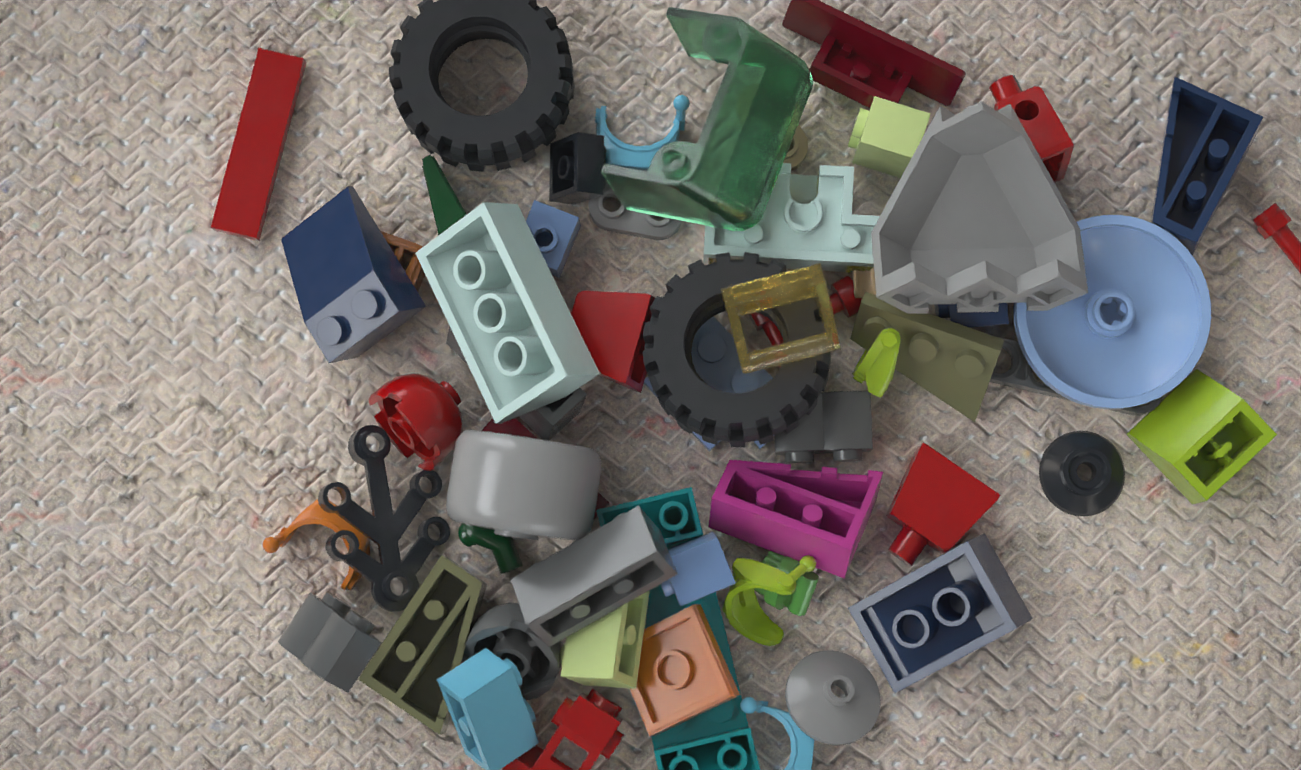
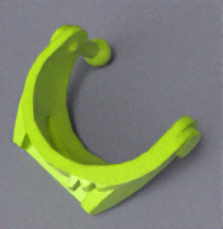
[852,328,901,398]
[722,555,816,646]

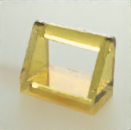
[721,263,841,374]

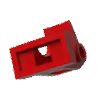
[502,688,625,770]

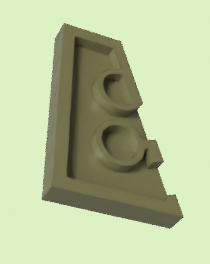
[850,292,1004,422]

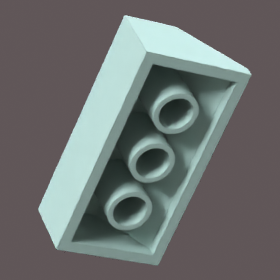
[416,202,600,424]

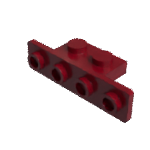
[782,0,966,108]

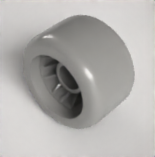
[446,430,602,540]

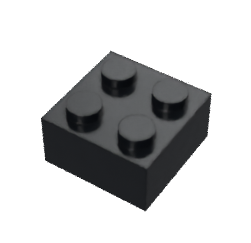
[549,132,606,205]

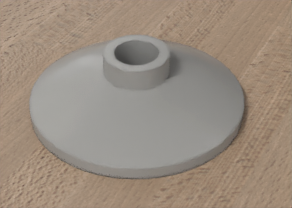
[785,650,881,745]

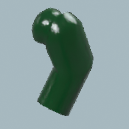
[458,523,523,574]

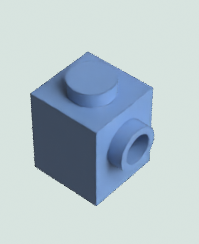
[526,200,581,278]
[660,531,736,606]

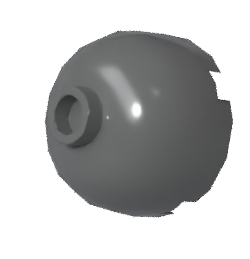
[462,602,562,701]

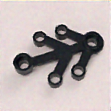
[318,425,450,612]

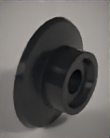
[1039,431,1125,516]

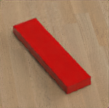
[211,48,307,241]

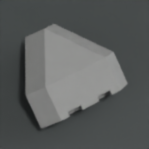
[871,102,1088,314]

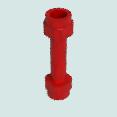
[1252,203,1301,274]

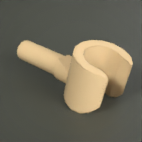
[852,268,876,298]

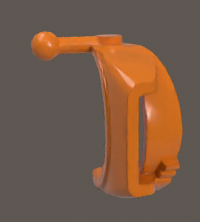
[262,498,370,591]

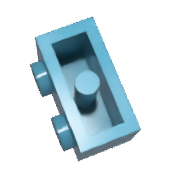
[437,648,539,770]

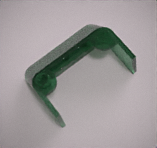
[601,7,813,231]

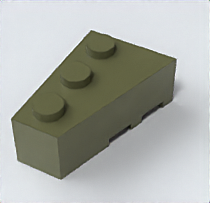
[358,555,487,735]

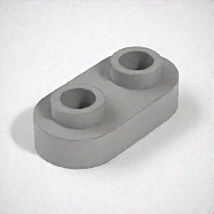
[588,181,682,240]

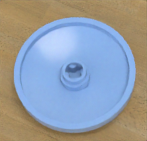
[1014,215,1211,409]

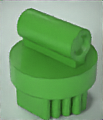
[753,551,819,616]

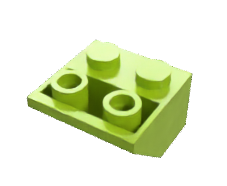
[1126,369,1277,505]

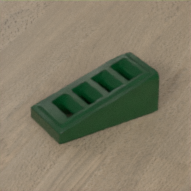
[422,155,467,235]

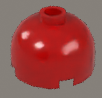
[368,373,463,471]

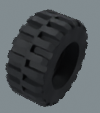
[389,0,575,172]
[642,252,831,447]

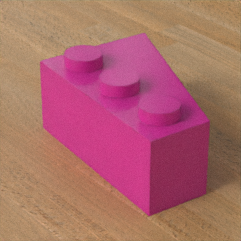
[708,459,884,578]

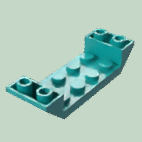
[596,487,760,770]

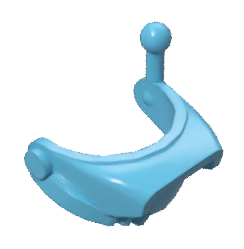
[595,95,690,174]
[740,697,815,770]

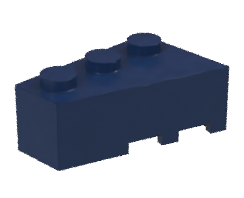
[1151,76,1263,256]

